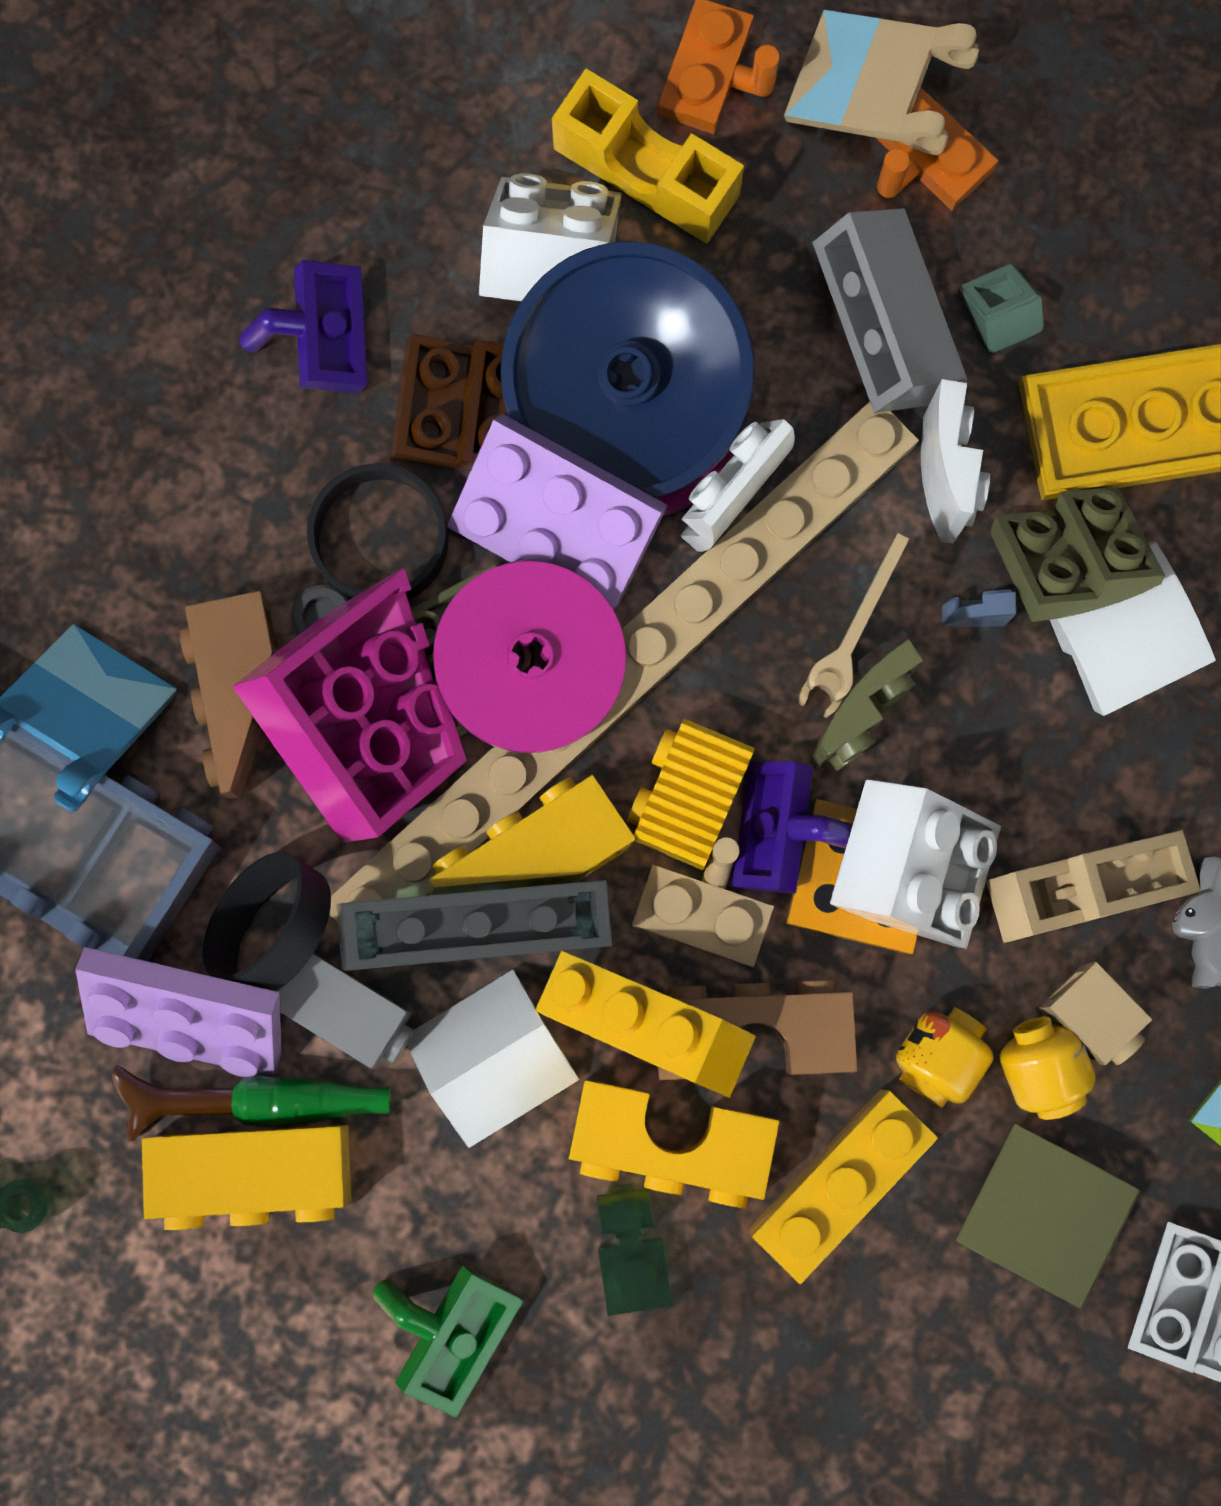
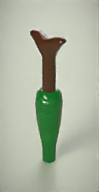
[112,1065,392,1142]

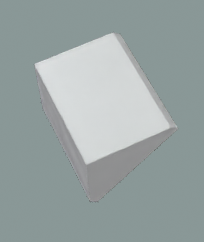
[407,970,580,1148]

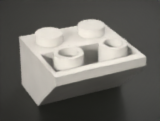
[479,173,622,301]
[830,779,1001,949]

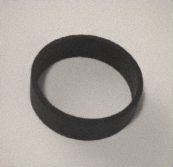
[307,463,448,600]
[202,852,331,991]

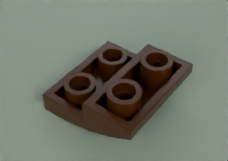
[390,333,508,471]

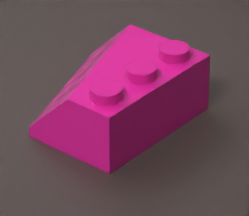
[232,568,467,843]

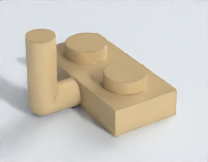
[632,838,774,968]

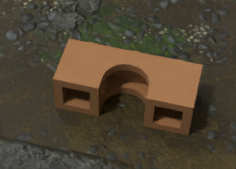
[657,980,857,1080]

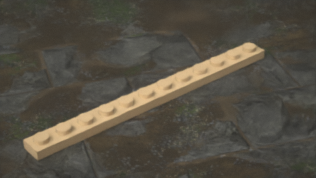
[330,402,919,953]

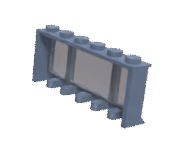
[0,724,222,962]

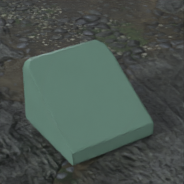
[957,263,1044,353]

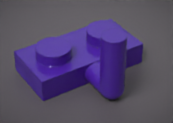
[239,260,367,393]
[732,761,853,894]

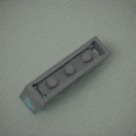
[336,880,612,971]

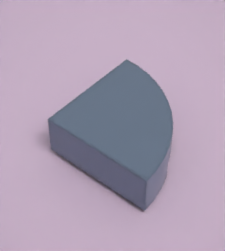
[942,590,1016,627]

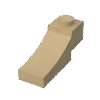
[986,830,1201,943]

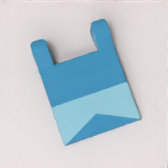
[0,624,177,812]

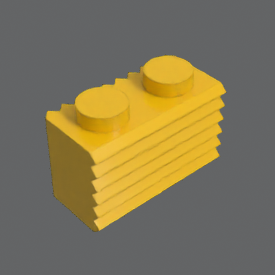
[626,718,755,871]

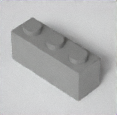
[812,208,968,413]

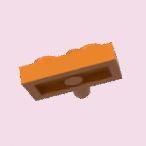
[657,0,779,134]
[876,87,999,211]

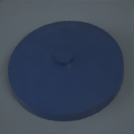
[501,242,756,498]

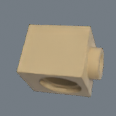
[1037,962,1152,1065]

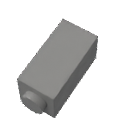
[276,952,414,1069]

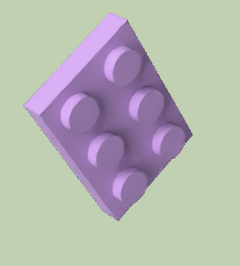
[447,414,668,612]
[75,947,282,1077]

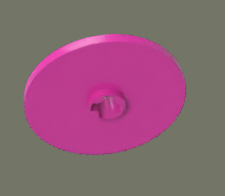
[433,561,626,753]

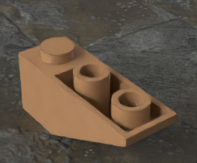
[179,591,279,800]

